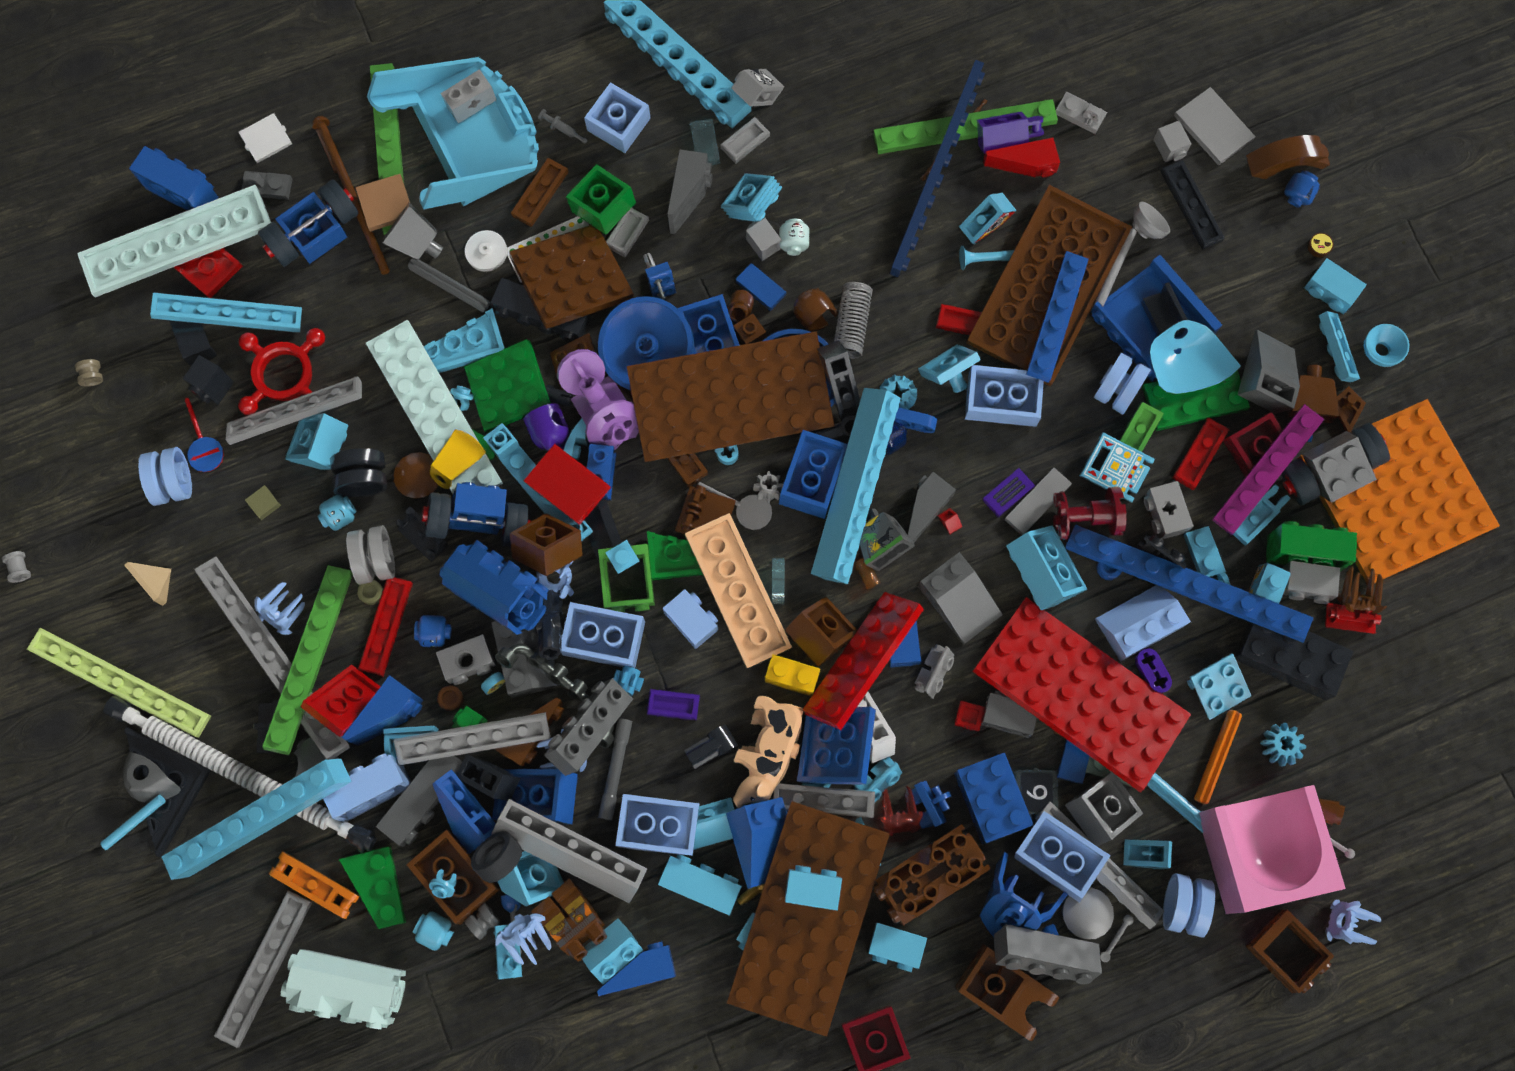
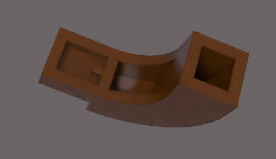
[1246,135,1330,179]

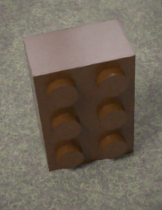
[407,830,500,925]

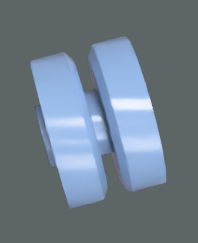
[1094,353,1151,414]
[138,447,192,506]
[1163,873,1215,937]

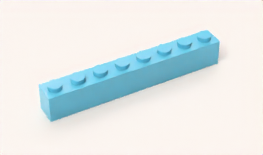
[811,388,901,584]
[162,759,352,880]

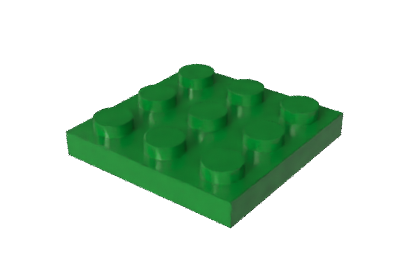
[464,339,551,433]

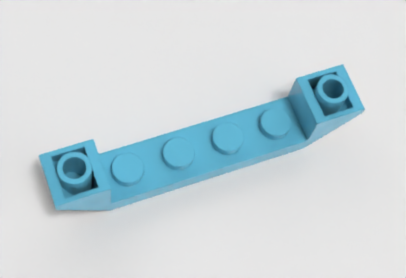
[483,423,593,541]

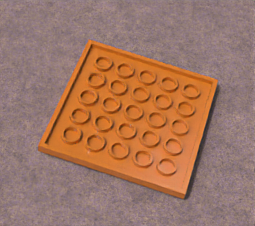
[1298,399,1500,585]

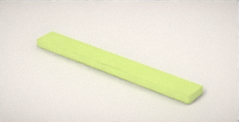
[27,628,211,738]

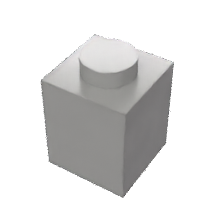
[1153,121,1191,162]
[746,218,781,261]

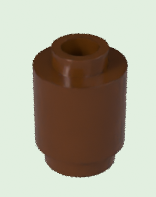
[728,290,754,322]

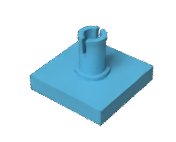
[918,345,980,393]

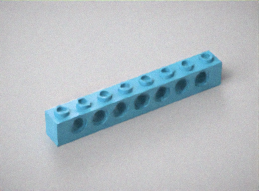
[604,0,751,128]

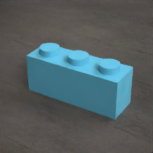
[658,854,742,916]

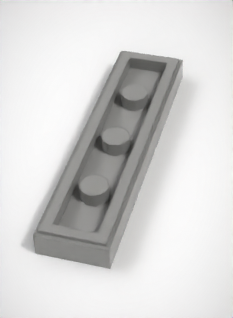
[773,784,875,818]

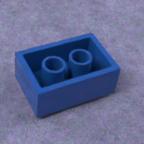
[129,146,218,211]
[954,753,1033,845]

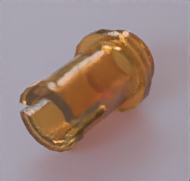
[854,558,881,589]

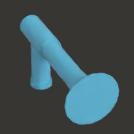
[959,246,1014,270]

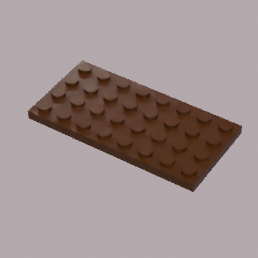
[966,185,1132,387]
[627,331,834,462]
[727,801,890,1037]

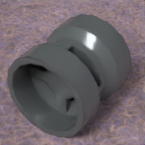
[464,903,501,940]

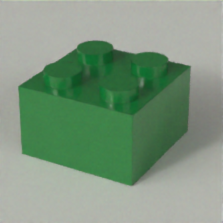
[566,164,636,235]

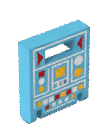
[1079,433,1155,503]

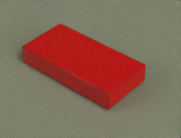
[936,304,982,335]

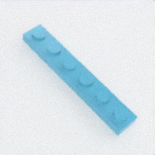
[150,293,302,333]

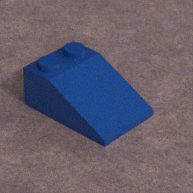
[677,294,740,354]
[779,430,848,519]
[342,675,423,746]
[492,769,578,825]
[726,797,787,889]

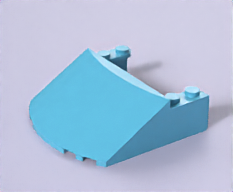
[367,57,539,209]

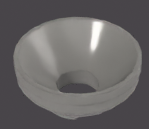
[1132,202,1170,239]

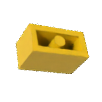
[765,654,820,697]

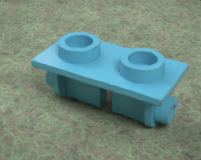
[853,757,902,802]
[494,925,522,979]

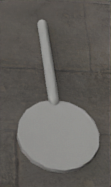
[697,482,772,530]

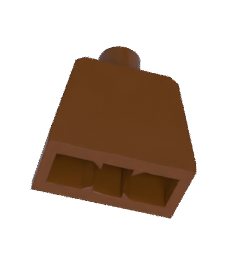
[1285,365,1339,423]

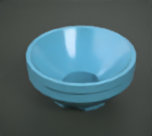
[1364,324,1409,367]

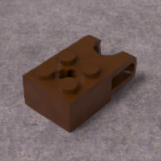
[955,944,1059,1041]

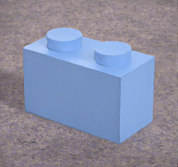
[663,590,718,649]

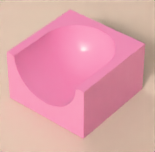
[1199,785,1346,914]

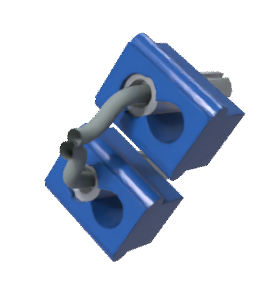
[643,253,676,300]

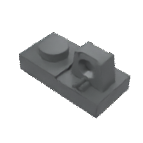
[241,171,293,200]

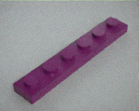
[1212,404,1324,535]

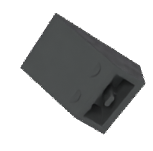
[1238,330,1300,414]

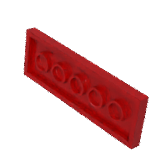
[802,592,924,730]

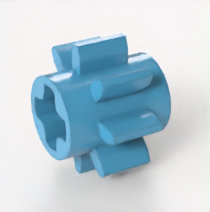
[613,666,644,696]

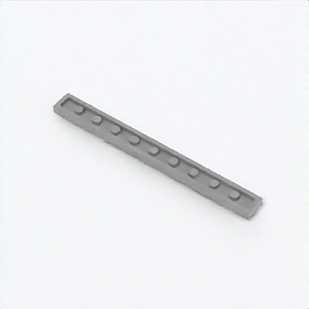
[194,557,350,760]

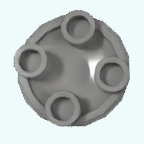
[1061,887,1114,939]

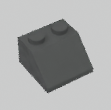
[1065,772,1143,846]

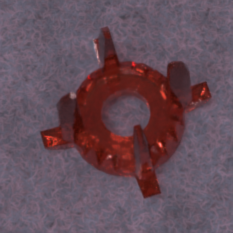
[880,786,923,836]

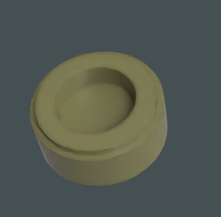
[357,580,383,605]

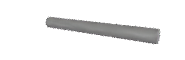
[1094,228,1137,307]

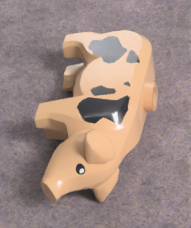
[733,696,803,808]

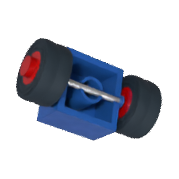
[258,180,359,267]
[422,482,530,547]

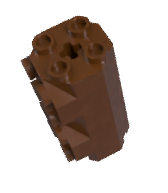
[873,824,990,925]

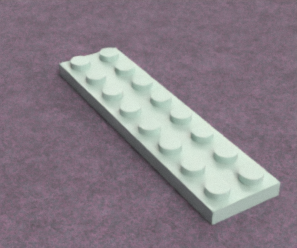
[77,185,271,297]
[366,320,503,494]

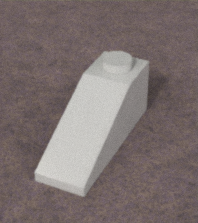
[857,692,896,763]

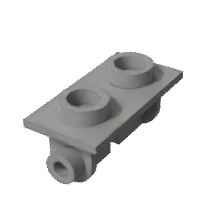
[915,644,954,699]

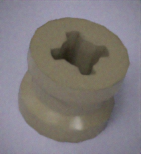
[75,359,103,386]

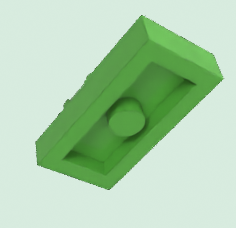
[1119,402,1164,452]

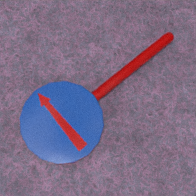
[185,398,224,472]

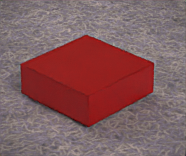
[954,701,985,732]

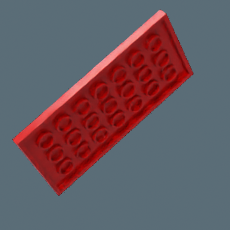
[973,597,1191,793]

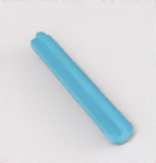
[1147,773,1203,833]

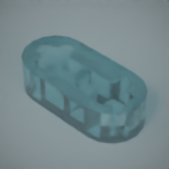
[772,558,785,604]

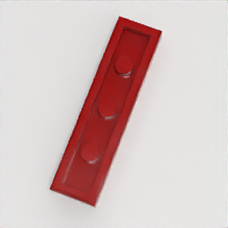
[358,577,413,677]

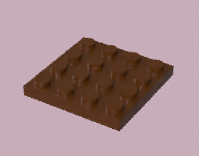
[509,225,634,329]

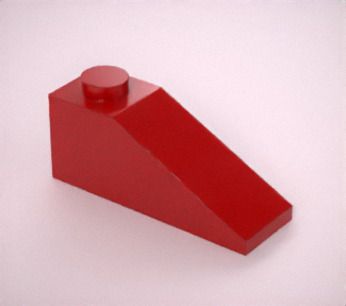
[983,138,1060,177]

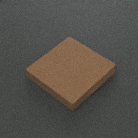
[356,174,410,231]

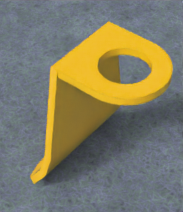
[430,429,486,489]

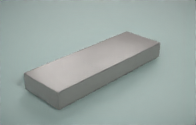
[1005,468,1072,535]

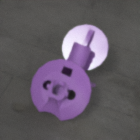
[557,349,639,450]

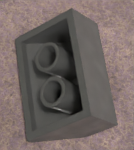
[492,621,560,699]

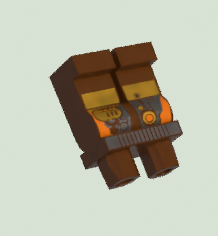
[531,879,607,962]

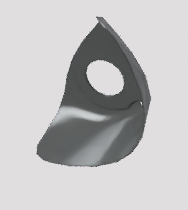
[123,752,181,803]

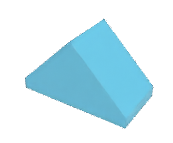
[1123,839,1172,869]

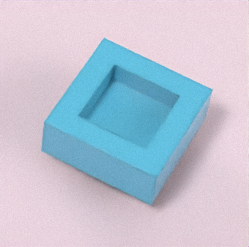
[605,540,639,574]

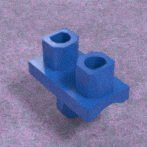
[906,781,951,829]

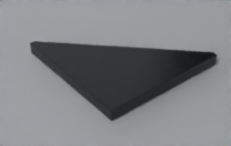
[124,727,211,858]

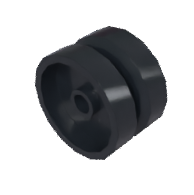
[330,448,388,497]

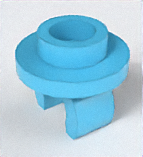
[450,386,474,411]
[429,869,456,899]

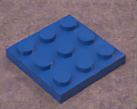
[797,707,876,785]

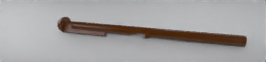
[312,116,390,275]

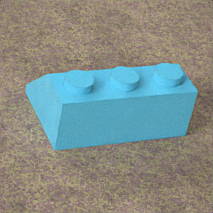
[1006,525,1087,610]

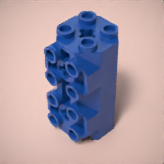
[440,540,549,635]

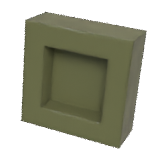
[245,485,281,520]

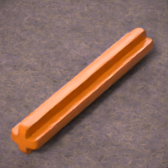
[1194,710,1242,804]

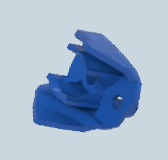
[980,852,1068,938]

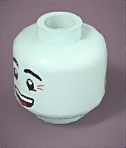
[779,219,809,256]

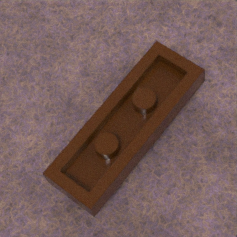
[511,158,568,227]

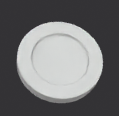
[465,230,507,272]

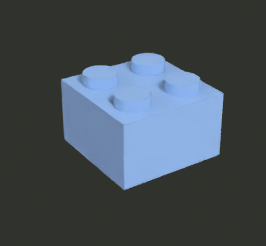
[584,82,651,153]

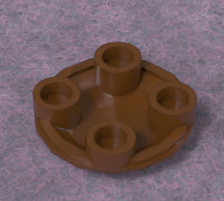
[394,452,442,499]

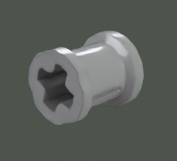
[2,551,31,583]

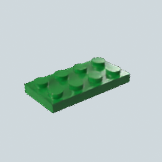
[1142,370,1250,431]

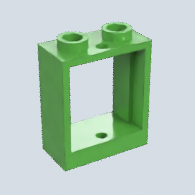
[598,544,655,613]

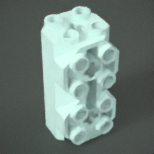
[281,950,406,1029]

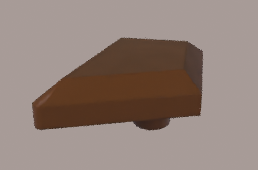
[1337,386,1366,433]

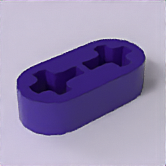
[1135,648,1172,694]

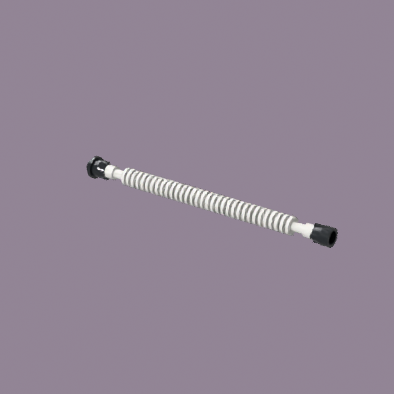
[103,696,377,853]

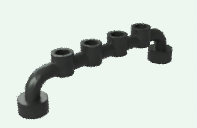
[495,643,614,748]

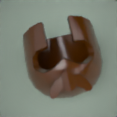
[793,288,838,331]

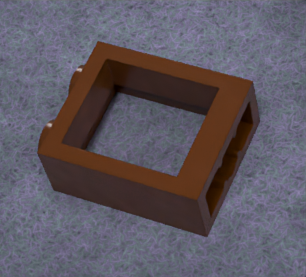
[1245,910,1334,994]

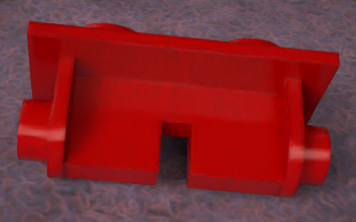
[1325,603,1381,634]

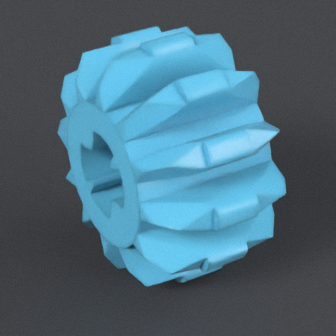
[1260,723,1306,767]

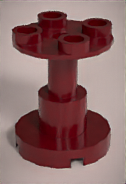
[1053,486,1127,540]

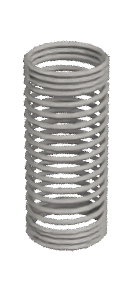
[834,282,873,359]

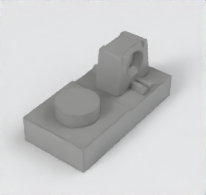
[1056,91,1107,134]

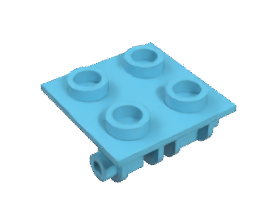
[1187,653,1251,720]

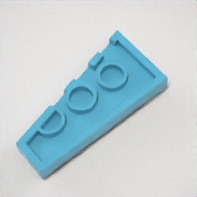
[424,308,505,373]

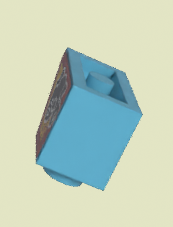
[959,193,1016,244]

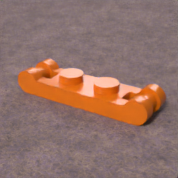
[268,851,360,919]

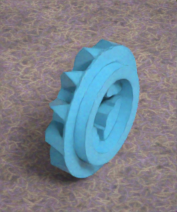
[880,375,917,410]

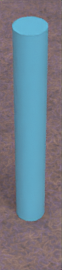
[100,795,165,850]

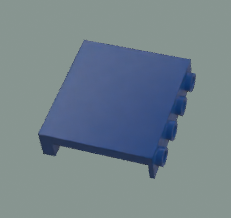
[1091,255,1222,382]

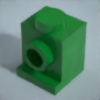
[452,706,488,728]

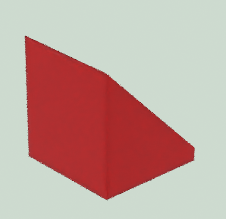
[938,508,962,534]

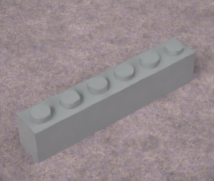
[492,799,647,903]

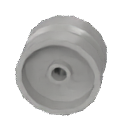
[346,525,395,585]

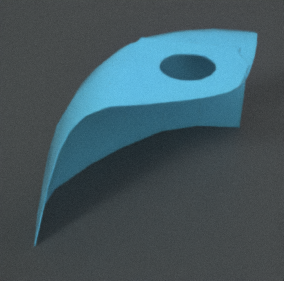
[1150,320,1241,394]

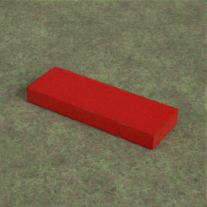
[1172,417,1229,490]

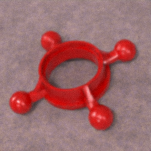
[238,328,325,415]

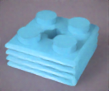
[721,173,782,222]

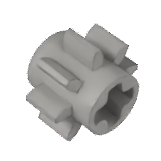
[753,471,784,504]

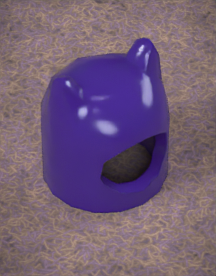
[523,403,569,451]

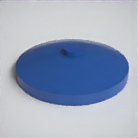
[598,297,694,391]

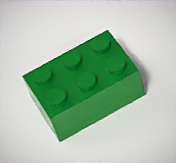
[1266,521,1357,572]

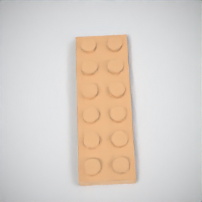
[685,513,792,668]

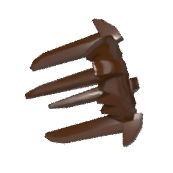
[1337,567,1387,614]

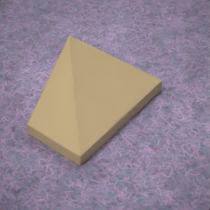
[124,562,171,606]

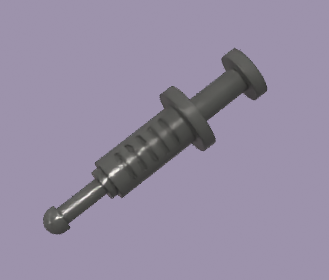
[538,109,587,144]

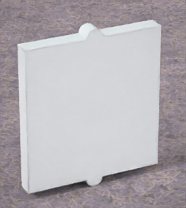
[239,113,292,163]

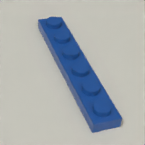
[1026,251,1089,383]

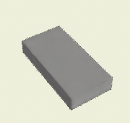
[721,117,770,164]
[606,208,649,257]

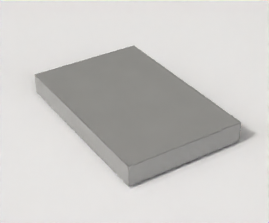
[1174,87,1255,166]

